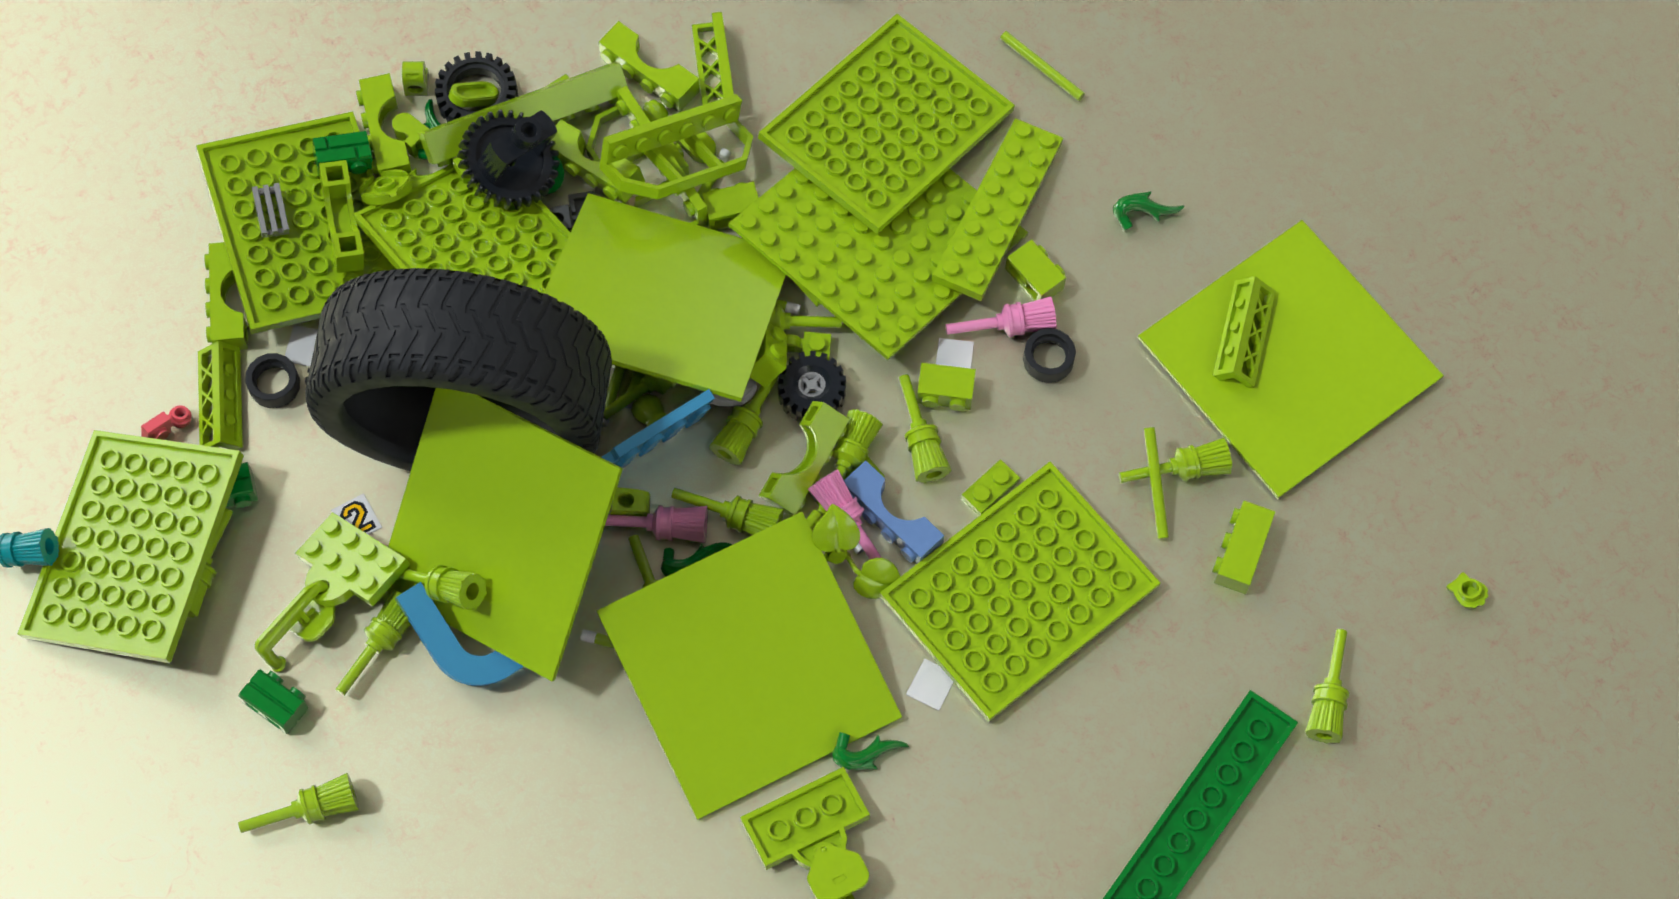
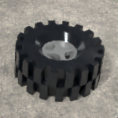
[778,351,846,421]

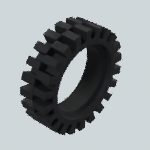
[435,51,518,122]

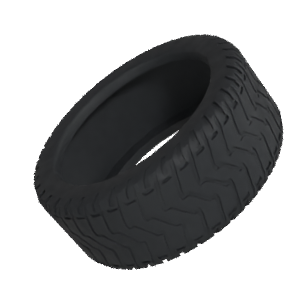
[305,268,612,471]

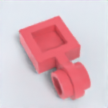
[141,405,192,440]

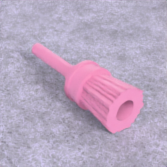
[945,297,1057,337]
[808,469,882,559]
[605,505,708,543]

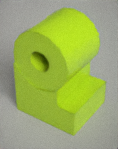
[402,61,429,96]
[392,113,429,158]
[609,487,650,517]

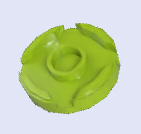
[359,169,413,205]

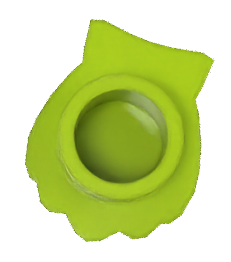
[643,99,669,122]
[631,394,667,427]
[1446,572,1488,608]

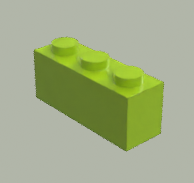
[1212,501,1275,595]

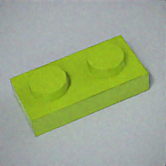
[961,459,1020,516]

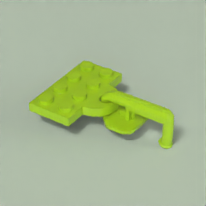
[255,512,410,672]
[740,767,870,899]

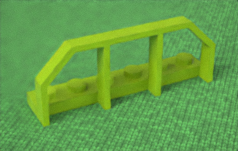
[586,86,708,227]
[599,94,753,200]

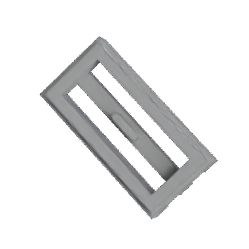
[252,183,289,238]

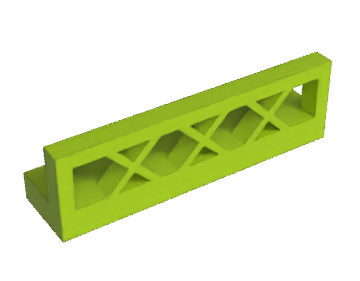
[692,12,734,105]
[1213,276,1276,388]
[198,341,243,450]

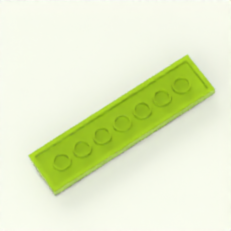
[932,118,1063,301]

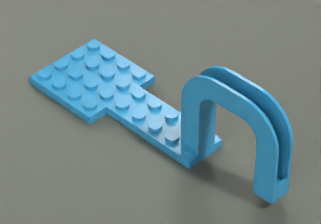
[395,389,715,686]

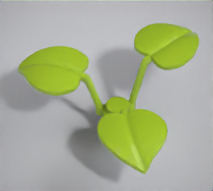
[812,504,901,599]

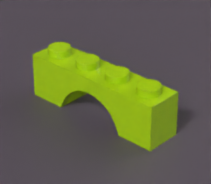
[598,21,700,112]
[356,73,412,176]
[550,119,646,204]
[319,160,364,273]
[204,242,249,350]
[759,401,850,515]

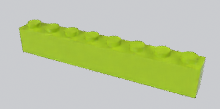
[418,62,629,167]

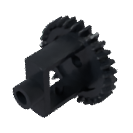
[457,109,560,210]

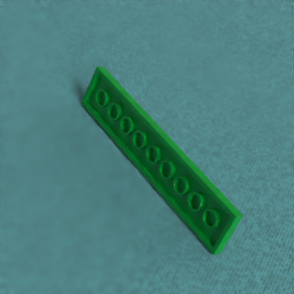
[1103,690,1298,899]

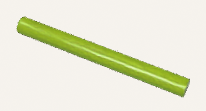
[1000,31,1085,101]
[1144,427,1169,539]

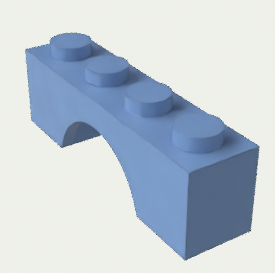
[844,461,944,564]

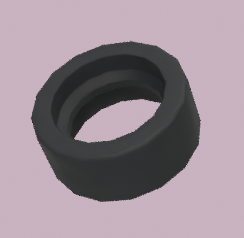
[1023,328,1076,383]
[245,353,300,408]

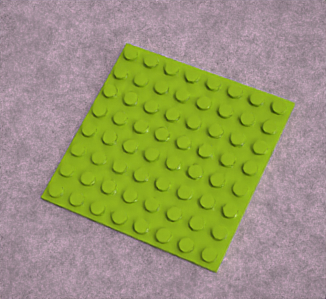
[728,168,1029,360]
[543,193,786,402]
[1137,220,1444,499]
[387,388,623,682]
[596,511,902,820]

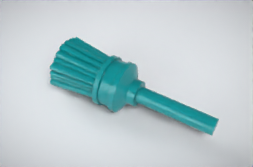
[0,528,59,568]

